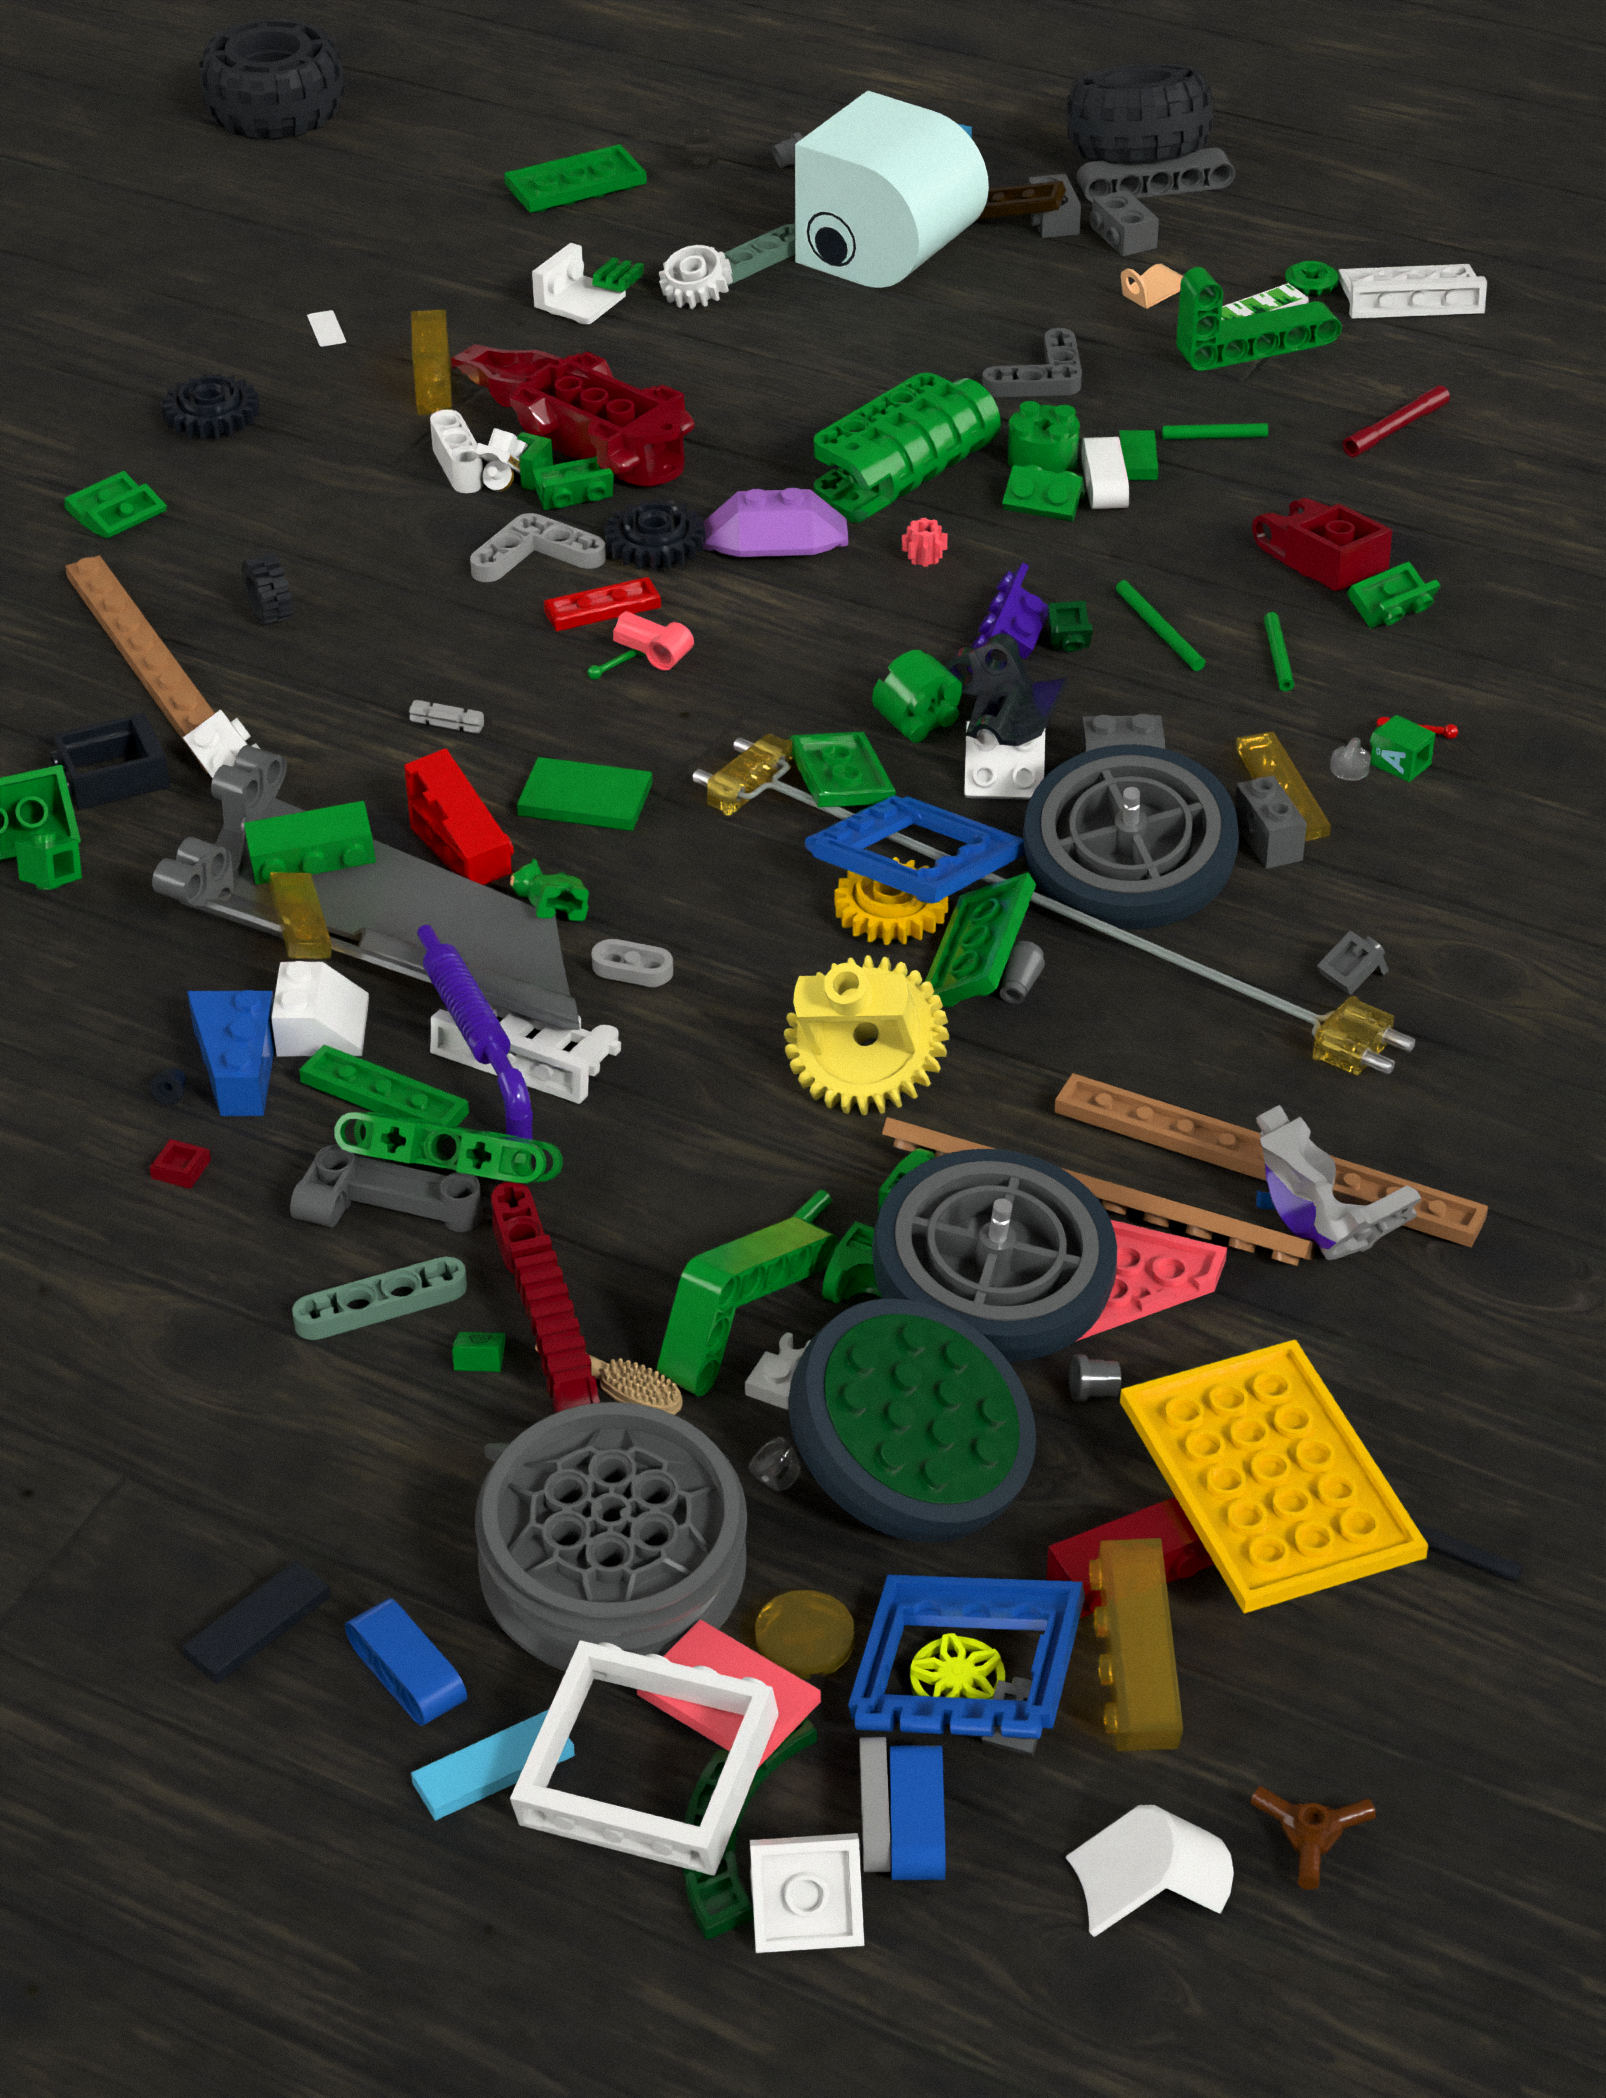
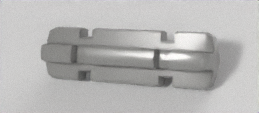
[409,700,484,734]

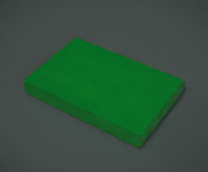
[788,732,896,808]
[517,757,653,831]

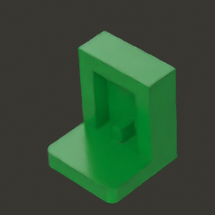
[517,432,553,491]

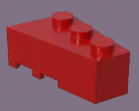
[404,748,514,885]

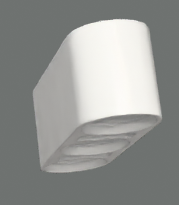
[430,409,484,493]
[1081,437,1129,509]

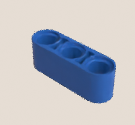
[345,1598,467,1726]
[890,1745,945,1880]

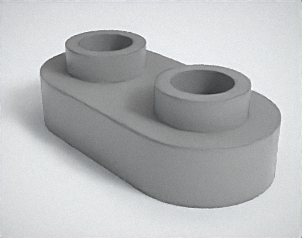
[591,939,673,987]

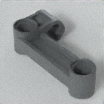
[290,1144,483,1232]

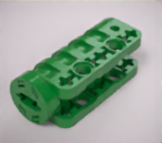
[814,373,1001,523]

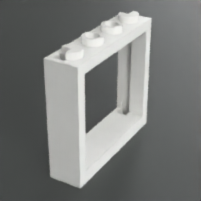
[510,1640,779,1876]

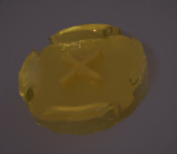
[755,1590,854,1679]

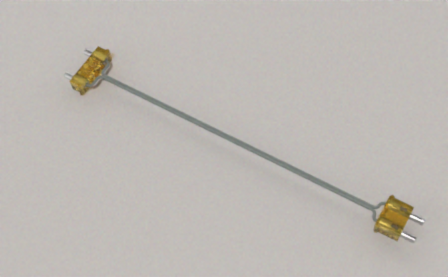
[693,733,1415,1076]

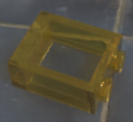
[411,310,452,415]

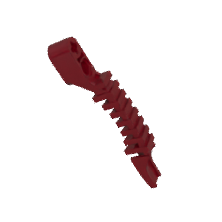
[491,1182,600,1414]

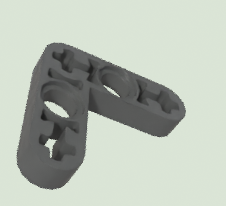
[982,328,1082,397]

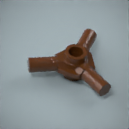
[1251,1786,1376,1890]

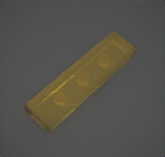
[1236,731,1331,841]
[269,872,332,959]

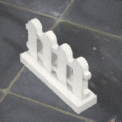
[430,1003,621,1104]

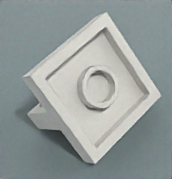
[750,1833,864,1953]

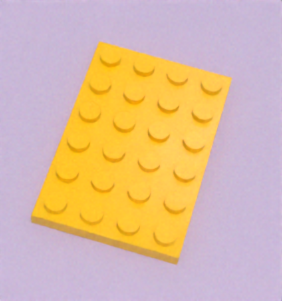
[1120,1339,1428,1614]

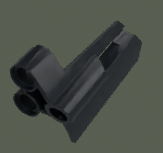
[946,633,1069,746]

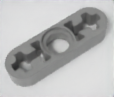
[860,1737,891,1872]

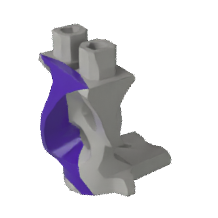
[1256,1105,1421,1260]

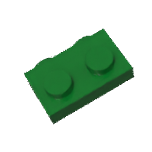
[532,457,614,510]
[1002,465,1085,522]
[1346,562,1441,629]

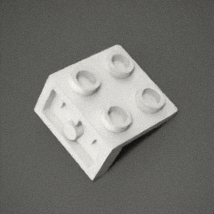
[532,243,626,324]
[964,721,1045,800]

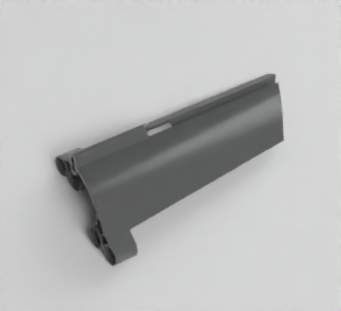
[152,745,580,1030]

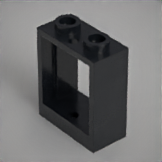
[50,712,170,810]

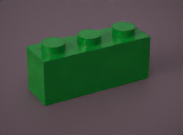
[244,801,376,885]

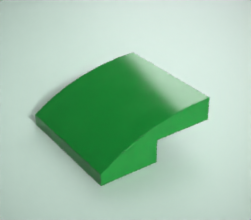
[64,471,167,538]

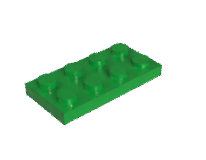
[504,144,647,212]
[925,872,1036,1008]

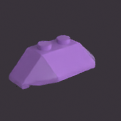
[703,488,848,557]

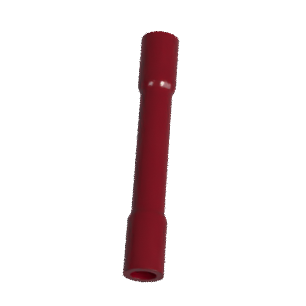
[1343,385,1450,457]

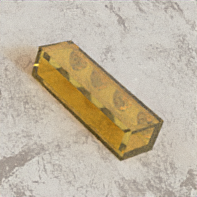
[1089,1538,1183,1752]

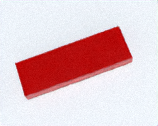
[543,577,661,632]

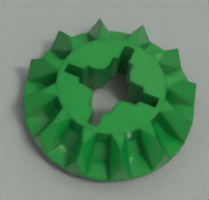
[1285,261,1339,296]

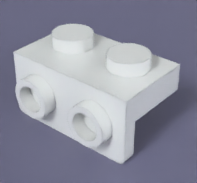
[183,710,260,778]

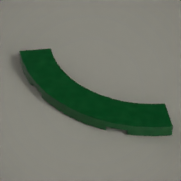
[683,1717,817,1941]

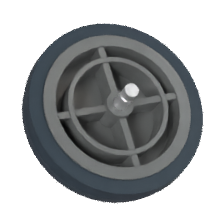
[1023,744,1239,929]
[872,1149,1117,1362]

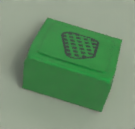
[452,1332,506,1372]

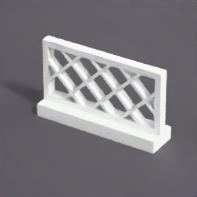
[1338,264,1487,319]

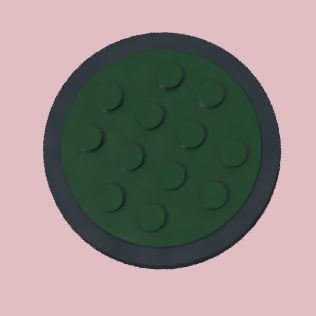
[789,1298,1036,1543]

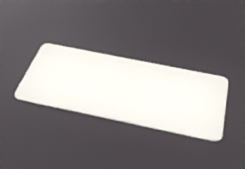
[307,310,346,347]

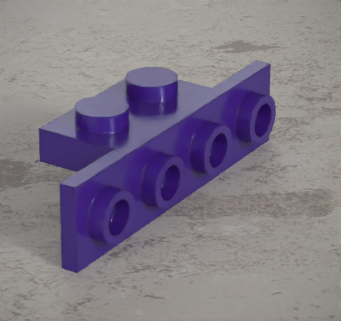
[967,562,1048,673]

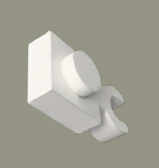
[745,1332,811,1410]

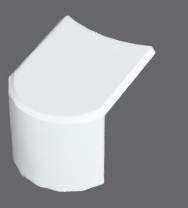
[1065,1805,1234,1937]

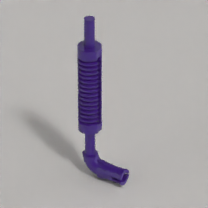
[417,925,533,1139]

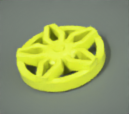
[910,1633,1005,1699]

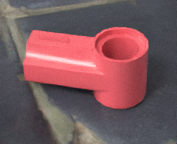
[613,611,694,671]

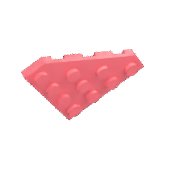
[1075,1220,1227,1342]

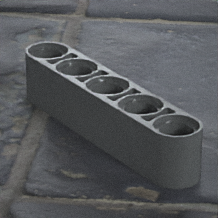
[1076,148,1235,203]

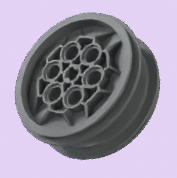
[475,1402,747,1671]

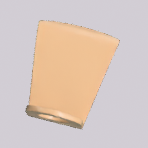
[1121,264,1183,309]

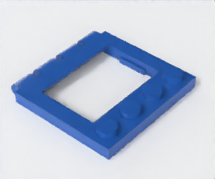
[805,796,1025,903]
[848,1575,1085,1739]

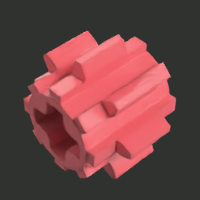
[902,518,947,567]

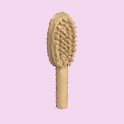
[535,1347,683,1415]

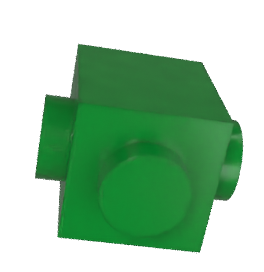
[15,828,82,890]

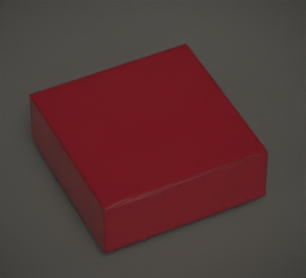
[149,1139,211,1189]

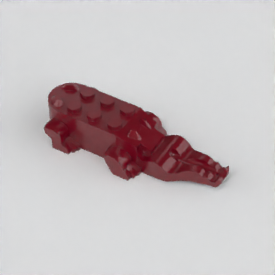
[451,344,695,487]

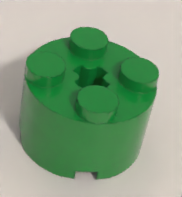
[1008,401,1080,473]
[872,649,962,743]

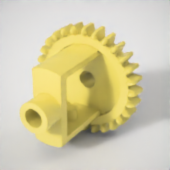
[784,955,949,1115]

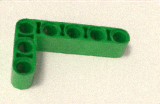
[1176,267,1342,371]
[657,1217,838,1397]

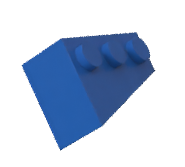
[187,990,275,1116]

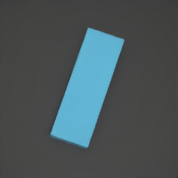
[411,1710,575,1821]

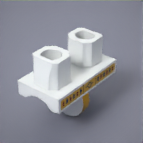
[475,428,529,492]

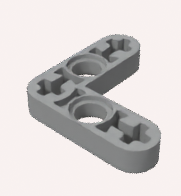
[470,513,606,582]

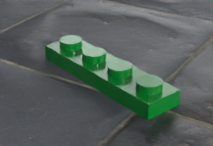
[299,1045,469,1140]

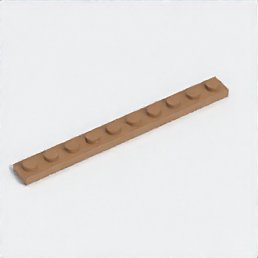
[65,555,215,773]
[1055,1073,1488,1248]
[882,1117,1317,1266]

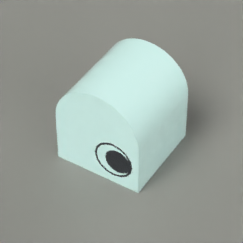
[795,91,989,288]

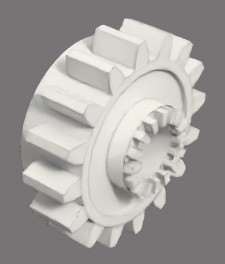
[659,245,733,309]

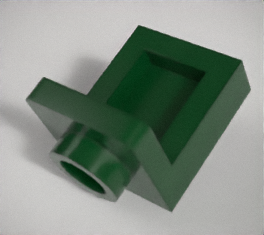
[1047,600,1093,652]

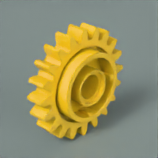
[835,857,948,945]

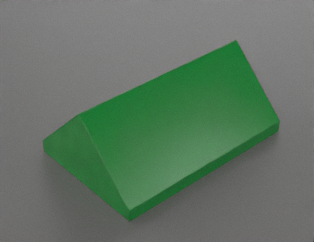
[0,765,81,861]

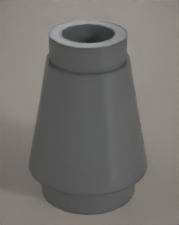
[1000,941,1045,1004]

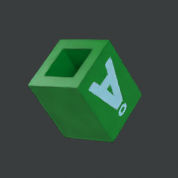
[1370,715,1435,782]

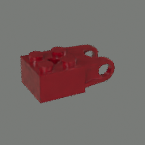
[1252,498,1393,591]

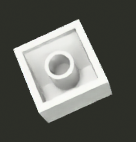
[271,961,369,1057]

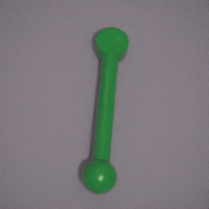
[587,649,646,680]

